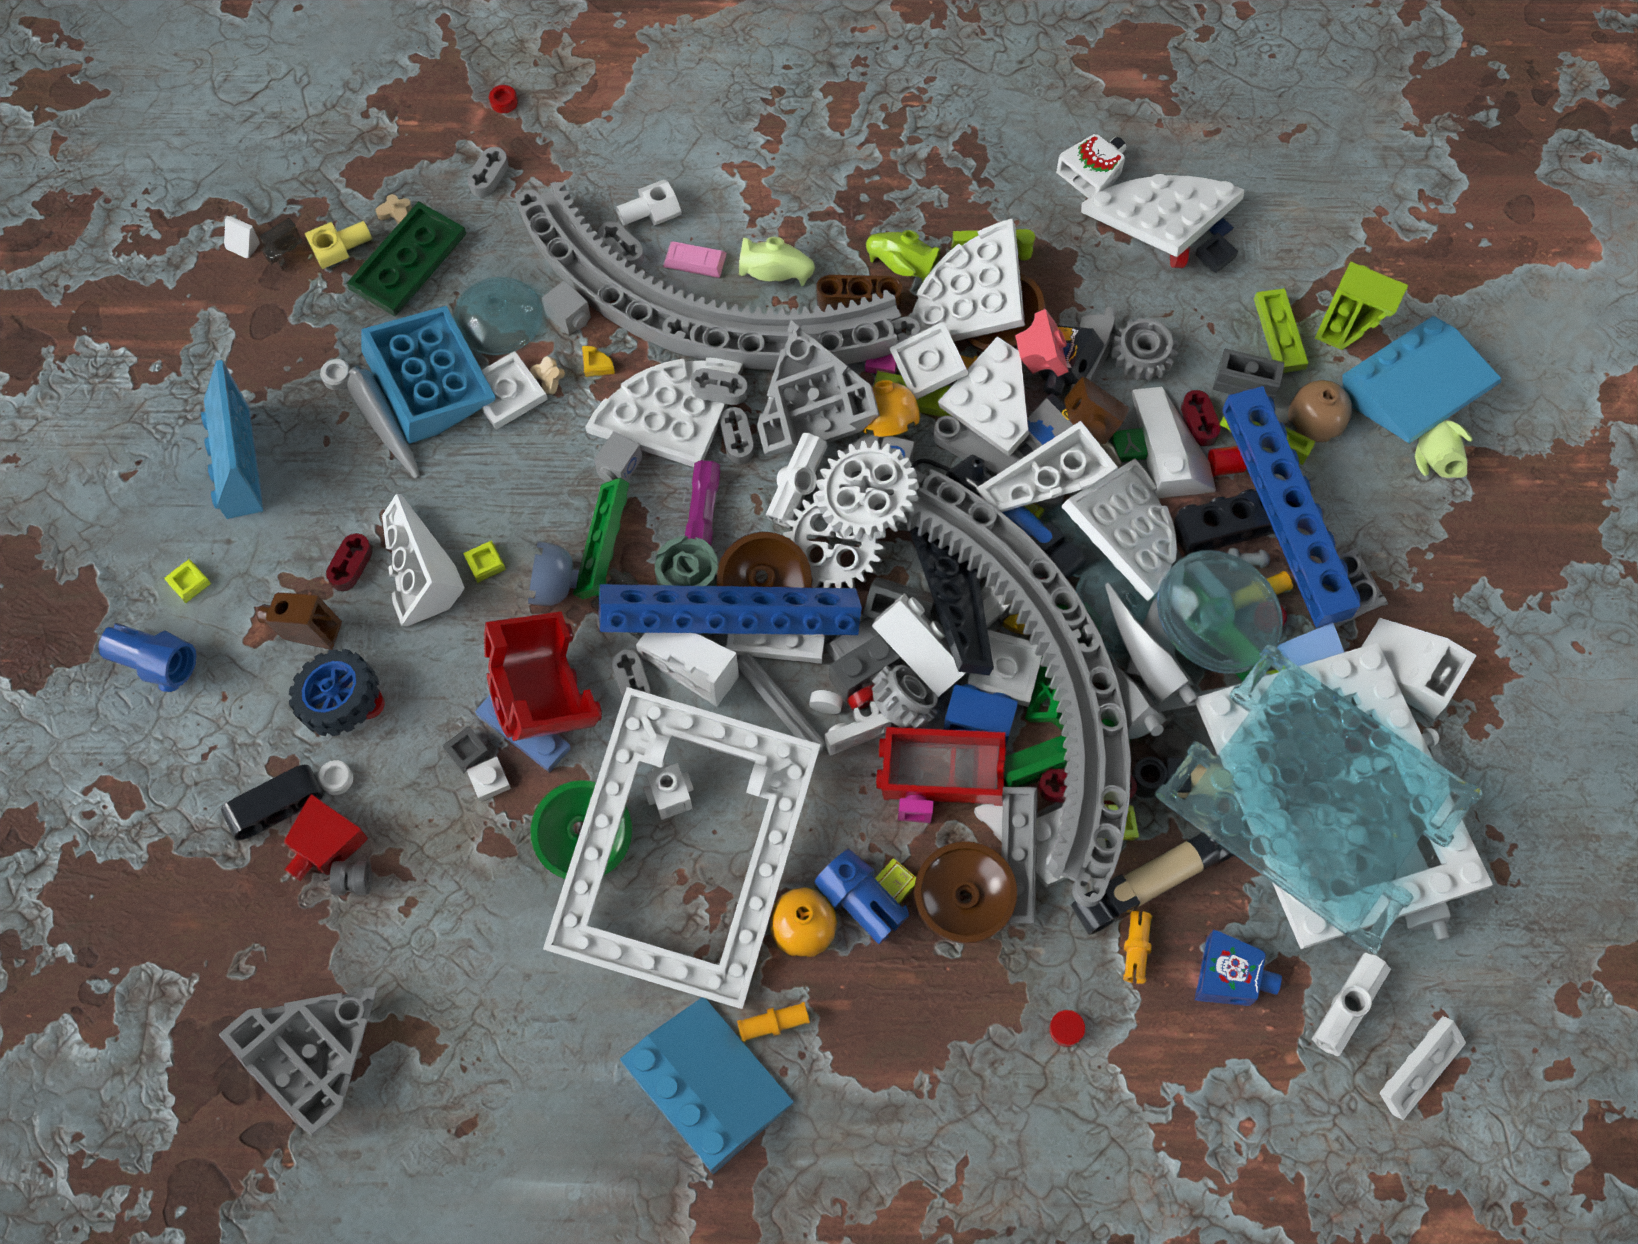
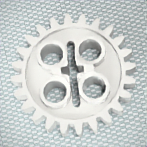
[815,441,919,541]
[783,493,885,588]

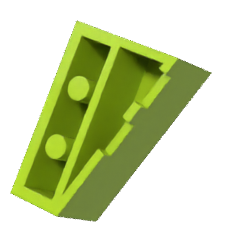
[1314,261,1408,350]

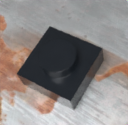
[1195,232,1238,273]

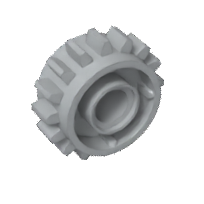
[1111,318,1178,381]
[872,665,938,729]

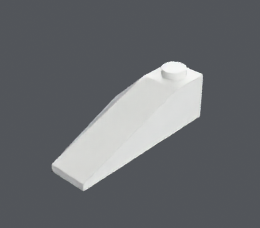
[1132,387,1216,498]
[977,421,1118,512]
[382,494,465,627]

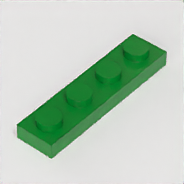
[573,478,630,600]

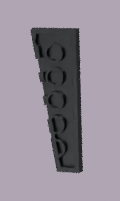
[910,526,994,676]

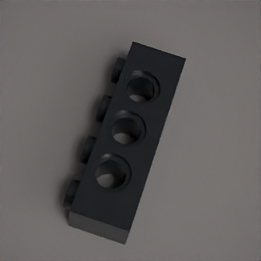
[1173,489,1297,557]

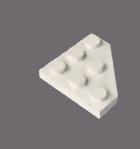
[938,337,1029,456]

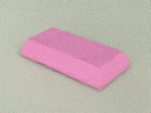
[663,241,727,278]

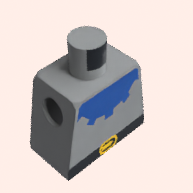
[1014,393,1073,459]

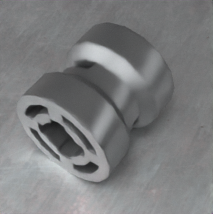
[330,861,372,895]

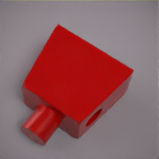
[284,795,368,882]

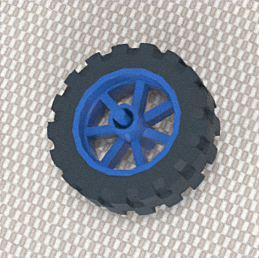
[289,649,380,736]

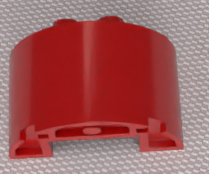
[484,611,602,741]

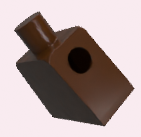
[1064,376,1129,444]
[257,592,342,650]

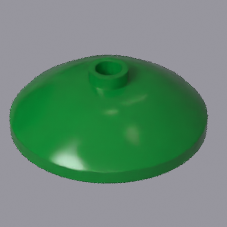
[530,780,632,879]

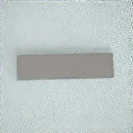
[1002,787,1038,924]

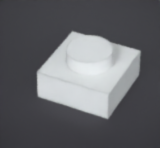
[467,757,511,802]

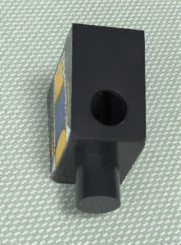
[1038,325,1104,396]

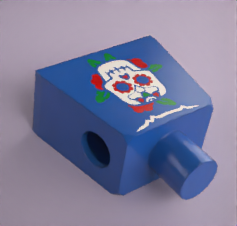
[1195,930,1282,1006]

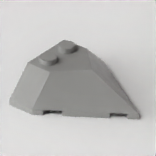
[757,320,880,455]
[219,986,378,1137]

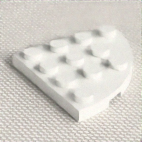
[1081,174,1244,257]
[906,219,1025,342]
[586,358,743,467]
[1061,459,1177,601]

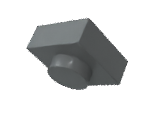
[442,726,490,774]

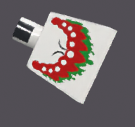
[1056,134,1126,198]

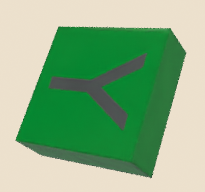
[1111,428,1148,462]

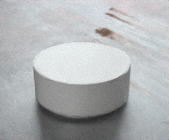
[320,359,350,390]
[809,690,843,714]
[318,760,353,795]

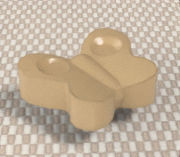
[376,194,412,224]
[529,356,565,395]

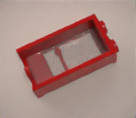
[876,727,1006,806]

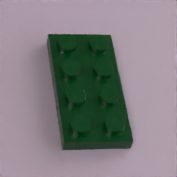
[346,201,466,316]

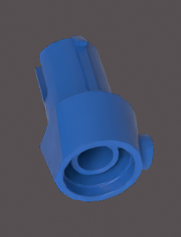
[99,623,197,692]
[814,849,909,945]

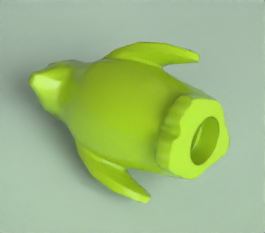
[866,230,940,282]

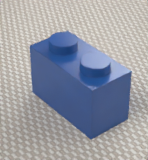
[943,684,1018,745]

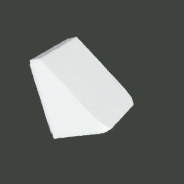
[224,216,260,258]

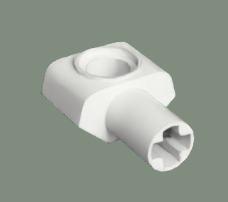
[616,180,682,226]

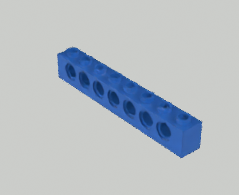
[1222,386,1361,628]
[599,584,862,635]

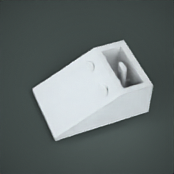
[1362,618,1477,719]

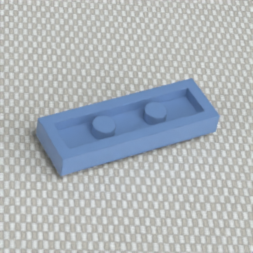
[475,695,571,773]

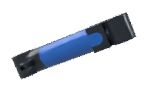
[946,454,1086,580]

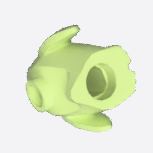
[739,237,815,286]
[1415,420,1473,478]

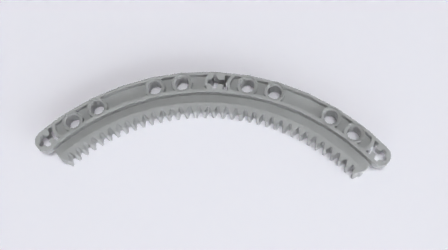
[516,181,920,370]
[896,469,1131,907]

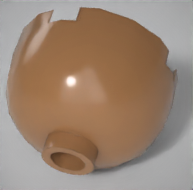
[1288,380,1352,443]

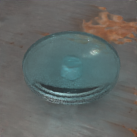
[1157,551,1283,674]

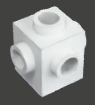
[643,763,694,820]

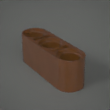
[816,275,902,312]

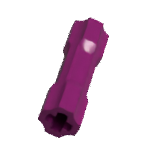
[685,460,721,546]

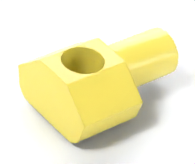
[304,221,372,269]

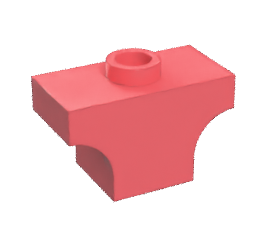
[1015,309,1069,376]

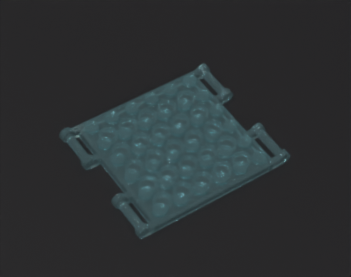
[1155,645,1483,954]

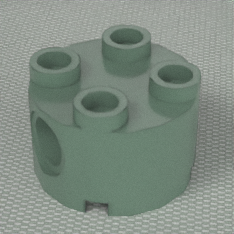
[655,536,718,586]

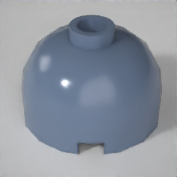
[528,541,579,606]

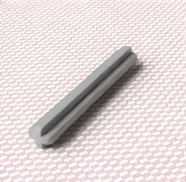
[737,653,826,756]

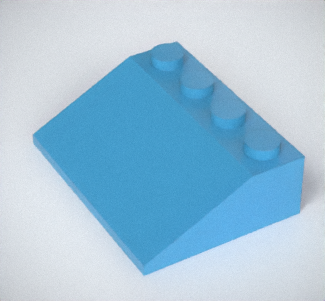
[361,306,496,444]
[1342,316,1501,444]
[201,360,263,519]
[620,997,794,1175]

